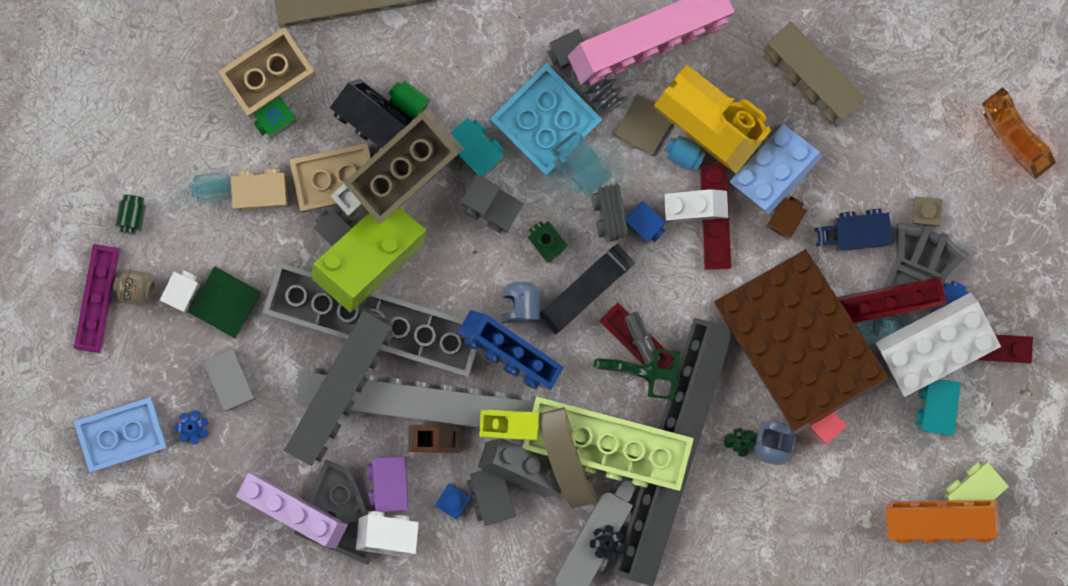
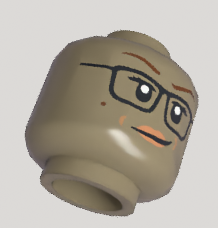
[113,269,155,306]

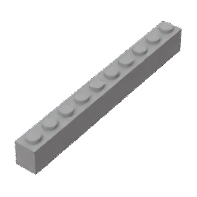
[296,367,562,427]

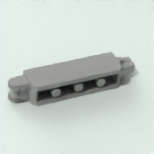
[555,479,635,586]

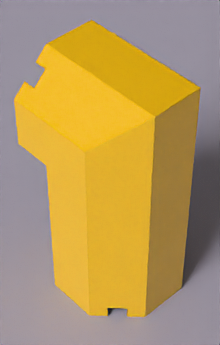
[653,65,771,174]

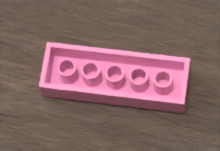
[568,0,735,85]

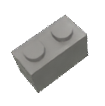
[203,349,258,411]

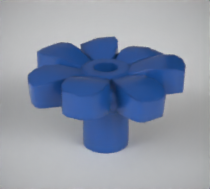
[175,410,209,445]

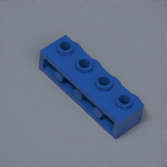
[457,310,564,390]

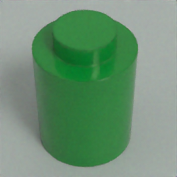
[388,80,431,120]

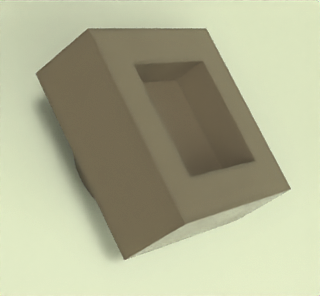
[912,196,942,226]

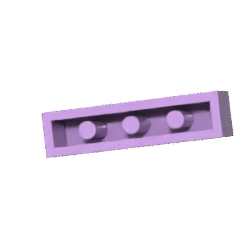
[236,473,348,549]

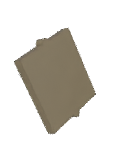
[614,94,671,156]

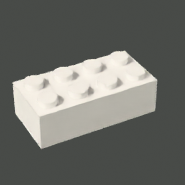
[875,292,1001,397]

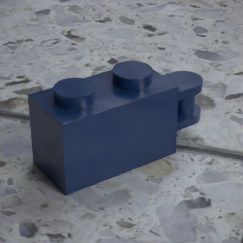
[814,208,893,252]

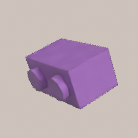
[368,456,409,512]

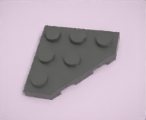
[294,459,373,565]

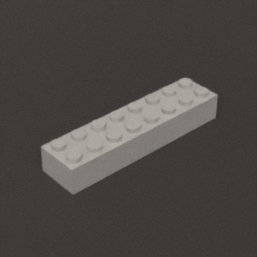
[263,262,477,378]

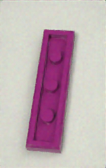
[73,244,121,353]

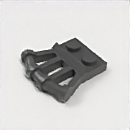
[883,223,969,309]

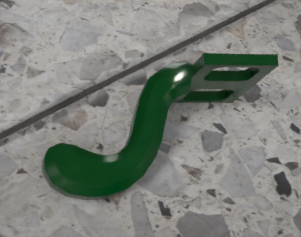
[593,349,680,400]

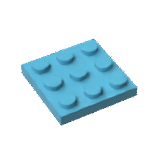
[490,63,603,176]

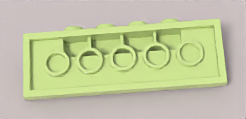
[523,396,694,491]

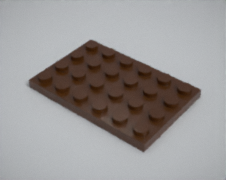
[714,249,889,434]

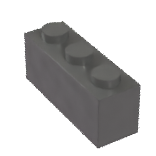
[478,438,562,498]

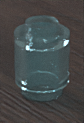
[190,172,230,202]

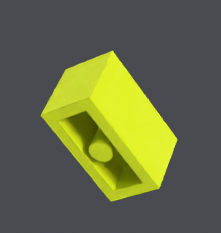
[479,409,539,440]

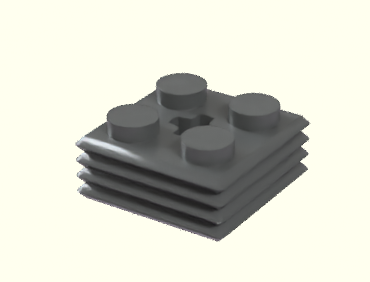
[591,183,628,242]

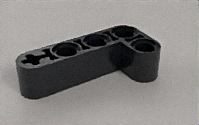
[540,243,635,335]

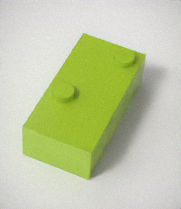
[311,208,426,313]

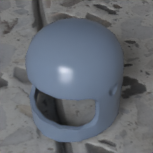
[501,282,541,324]
[754,421,798,465]

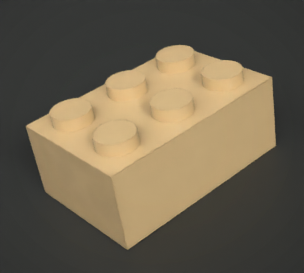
[218,27,317,120]

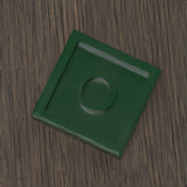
[188,266,262,339]

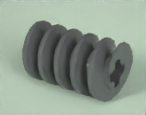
[573,71,628,115]

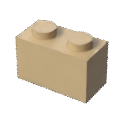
[231,169,289,211]

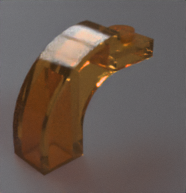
[982,87,1056,179]

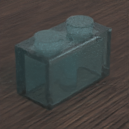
[550,131,613,197]

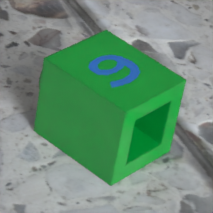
[254,96,297,139]

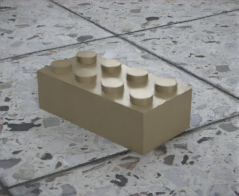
[763,21,866,127]
[344,109,465,224]

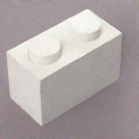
[665,189,728,222]
[356,511,418,558]

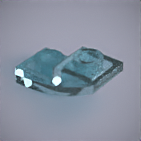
[855,316,905,345]

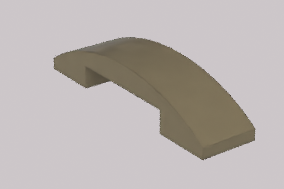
[539,407,598,508]

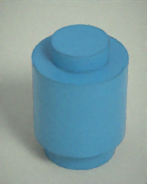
[664,135,706,171]

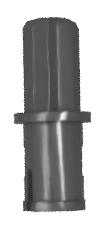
[625,312,660,365]

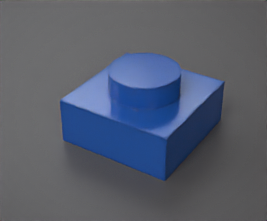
[434,483,471,520]

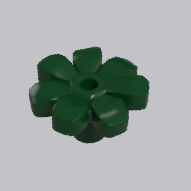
[723,428,757,457]

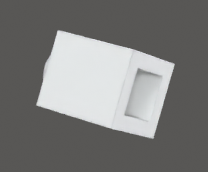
[160,270,201,313]

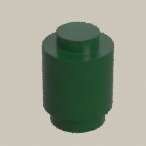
[115,194,146,235]

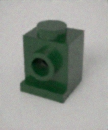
[527,221,568,263]

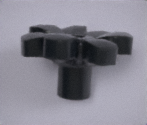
[589,525,624,560]

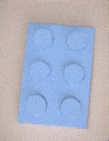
[729,124,823,215]
[74,397,168,473]

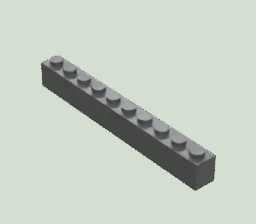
[613,318,733,586]

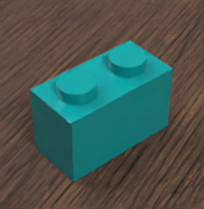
[451,117,504,178]
[915,379,961,436]

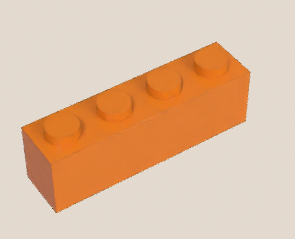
[886,499,1000,543]

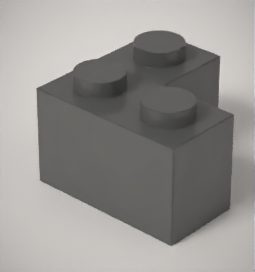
[461,174,524,234]

